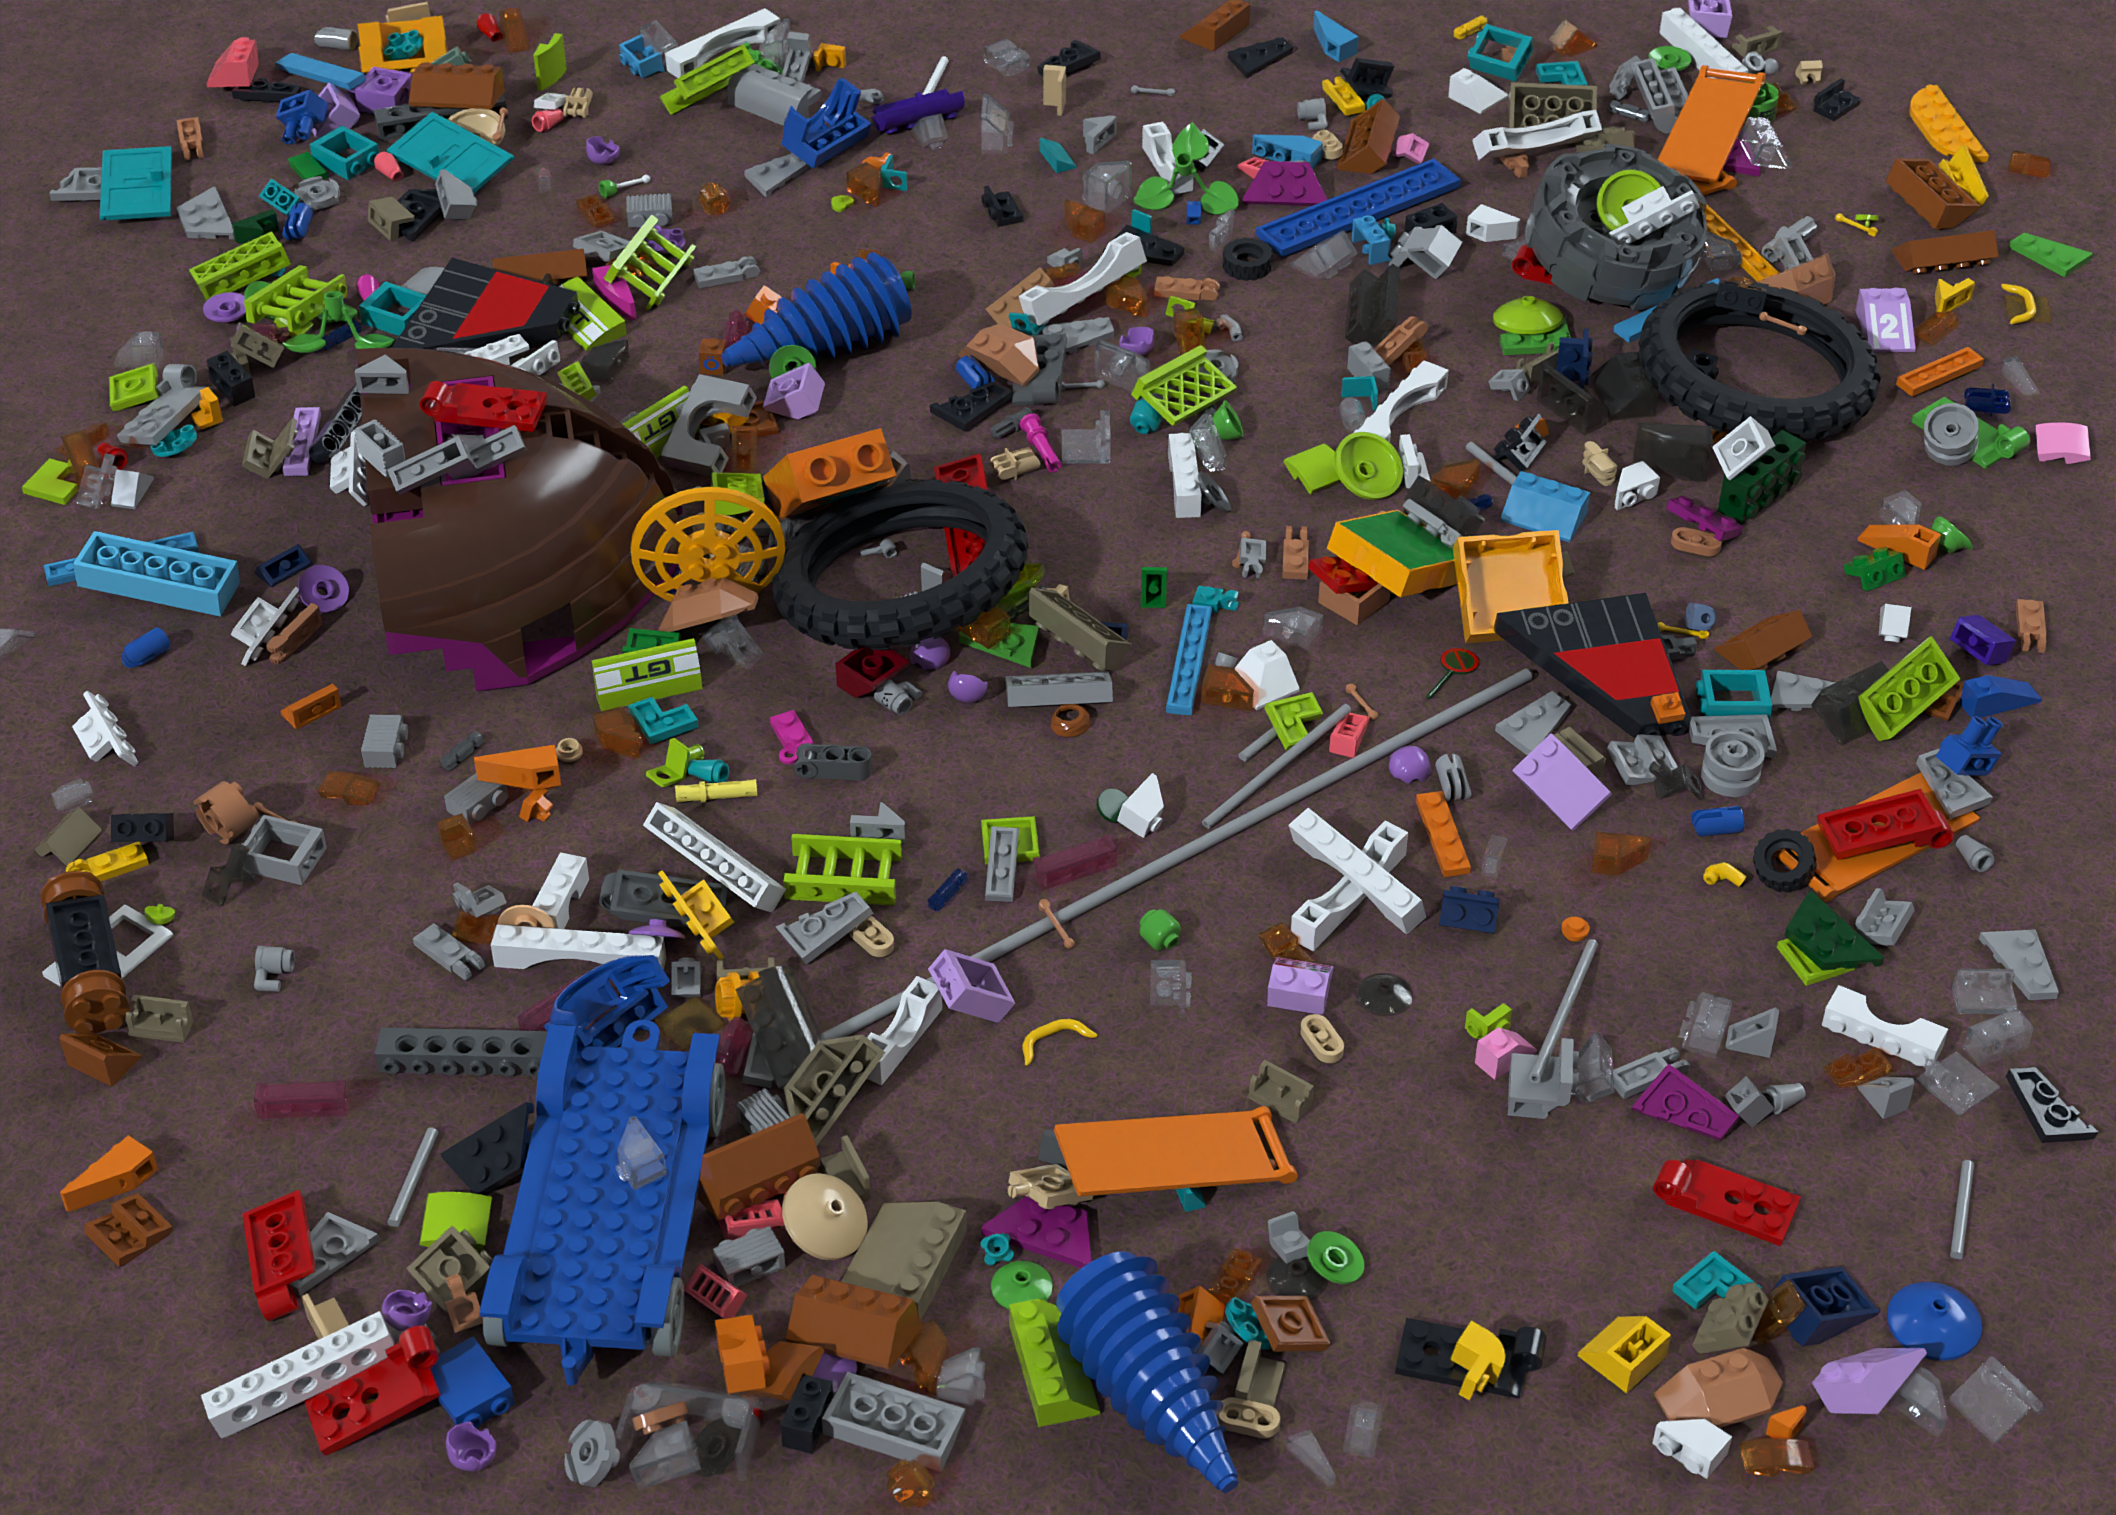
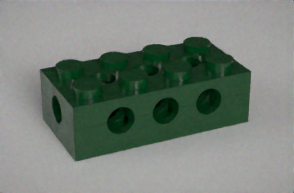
[1718,430,1806,525]

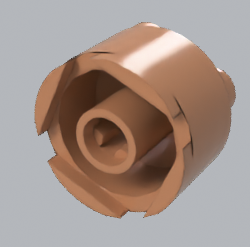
[194,781,259,845]

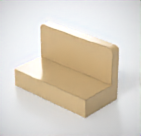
[386,2,431,23]
[1043,65,1066,116]
[302,1294,349,1339]

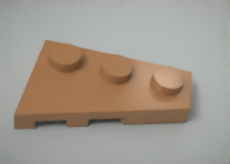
[986,268,1054,328]

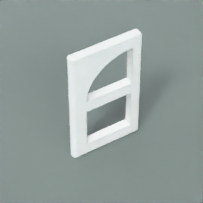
[42,904,173,986]

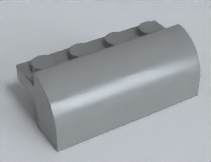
[1632,58,1688,133]
[727,64,821,125]

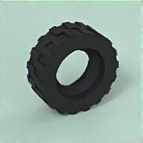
[1222,238,1273,281]
[1753,829,1817,893]

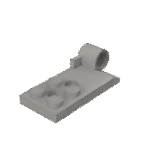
[117,364,213,445]

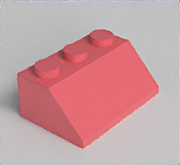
[206,37,259,87]

